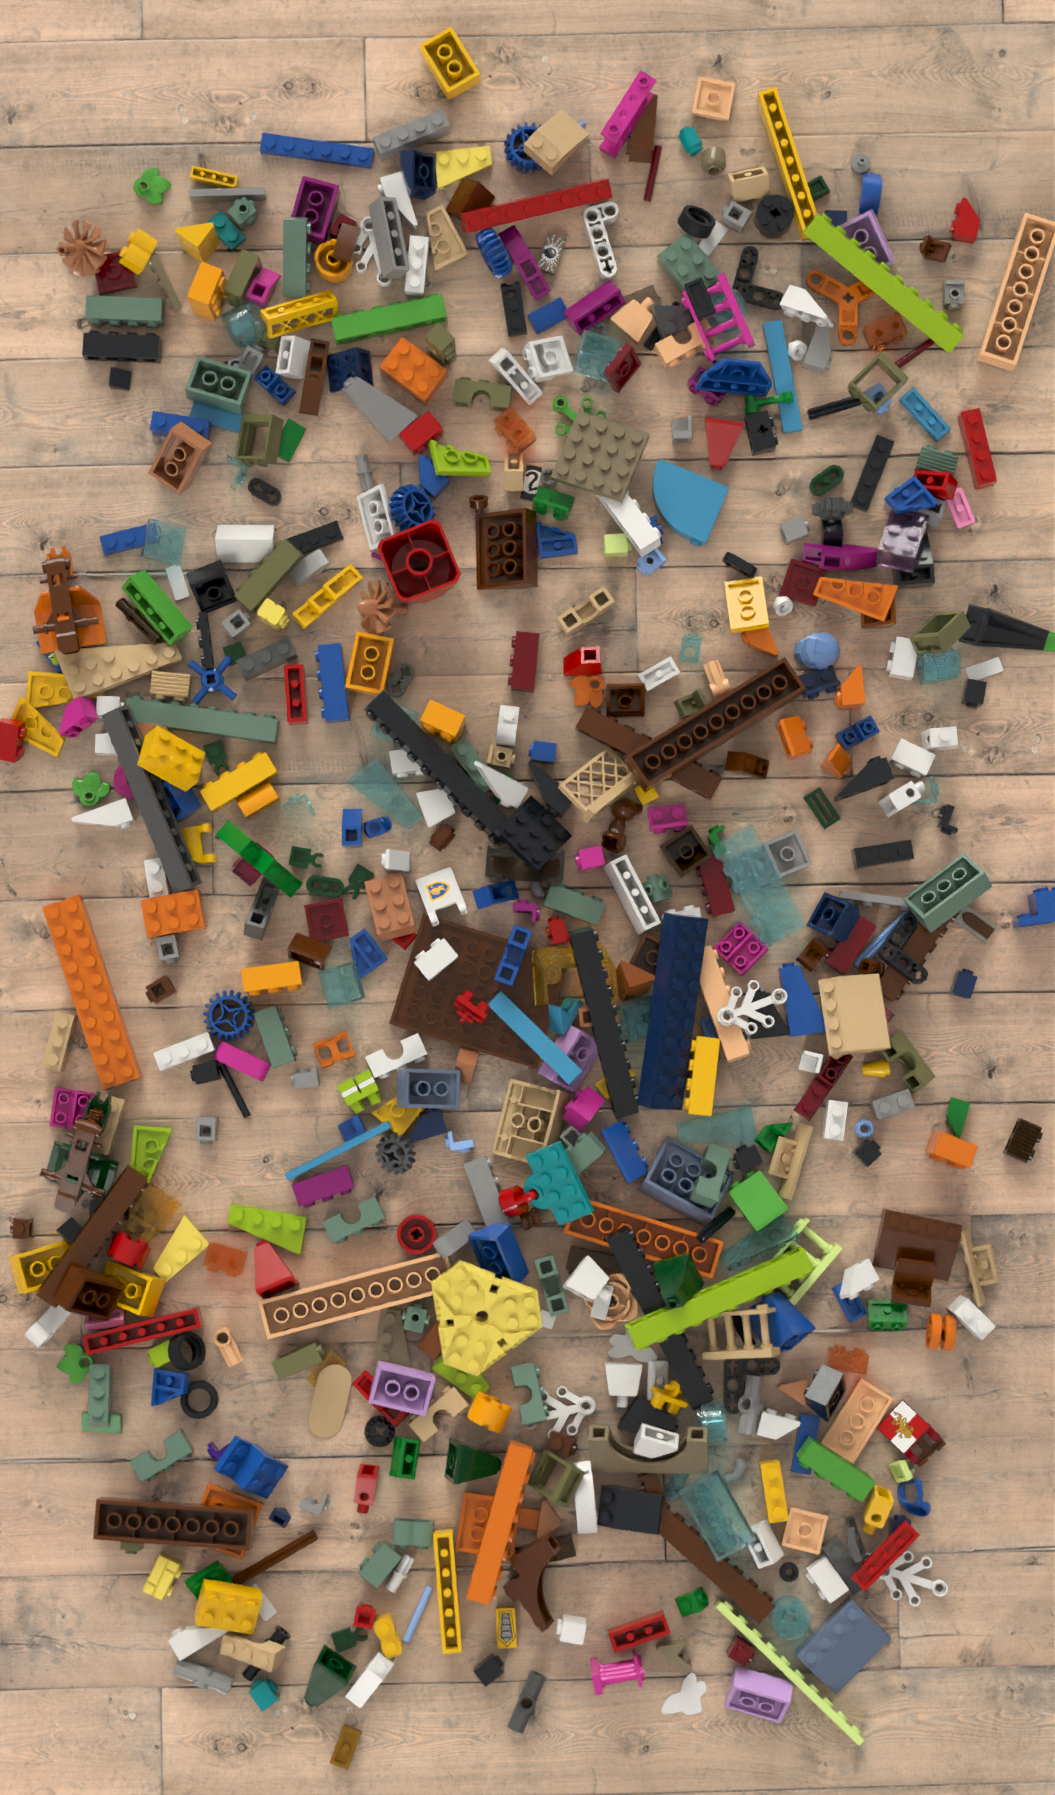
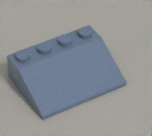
[638,1136,735,1227]
[794,1596,891,1694]

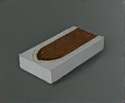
[954,906,997,943]

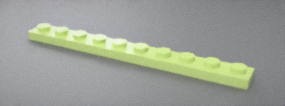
[714,1599,864,1746]

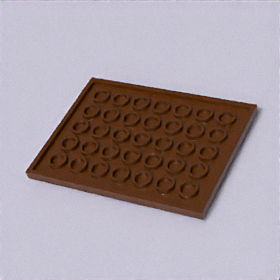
[389,913,570,1069]

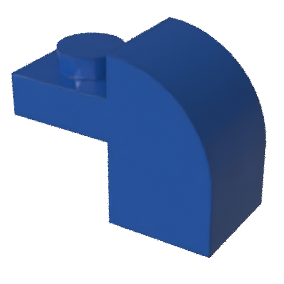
[859,173,882,215]

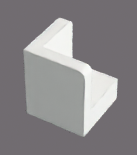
[798,1050,823,1074]

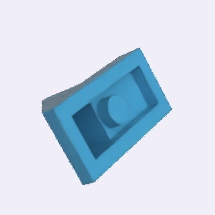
[548,996,583,1036]

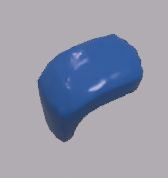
[363,816,392,838]

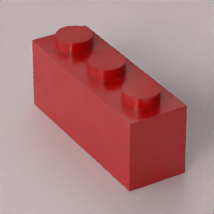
[284,664,309,725]
[608,1610,671,1653]

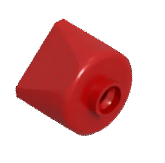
[377,519,461,603]

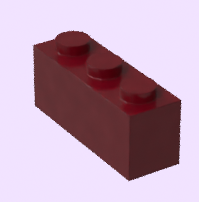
[508,631,539,693]
[695,855,735,918]
[824,916,877,975]

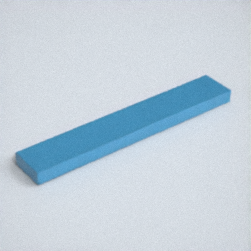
[763,320,803,434]
[488,991,583,1085]
[285,1121,393,1181]

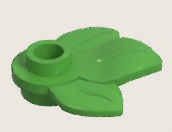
[133,168,171,204]
[72,770,110,807]
[57,1344,96,1383]

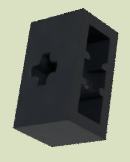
[744,410,778,456]

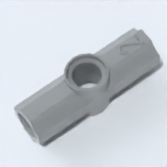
[737,1375,764,1436]
[173,1659,234,1695]

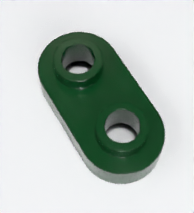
[809,465,844,496]
[306,875,345,898]

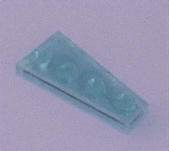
[347,758,425,830]
[675,1107,758,1144]
[719,1214,802,1272]

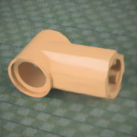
[703,660,731,700]
[214,1327,244,1367]

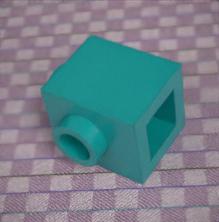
[249,1676,280,1712]

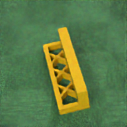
[260,290,338,339]

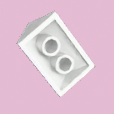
[356,484,396,551]
[215,525,275,563]

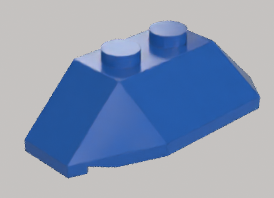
[695,358,773,397]

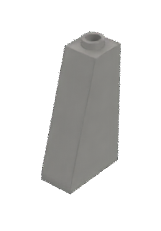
[341,377,418,442]

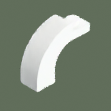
[572,1461,597,1534]

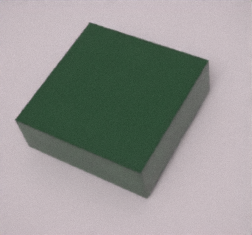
[807,175,830,202]
[223,641,246,666]

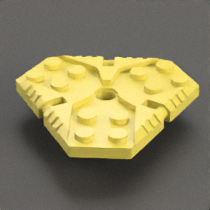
[431,1260,543,1376]

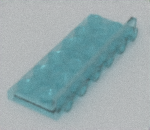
[713,824,807,947]

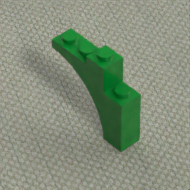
[215,820,303,898]

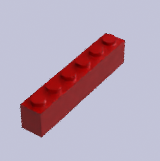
[82,1307,203,1355]

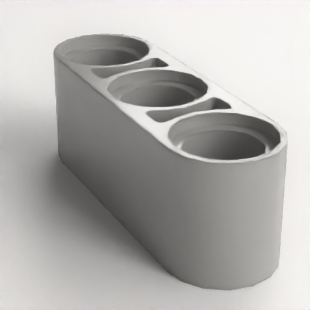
[432,1218,475,1259]

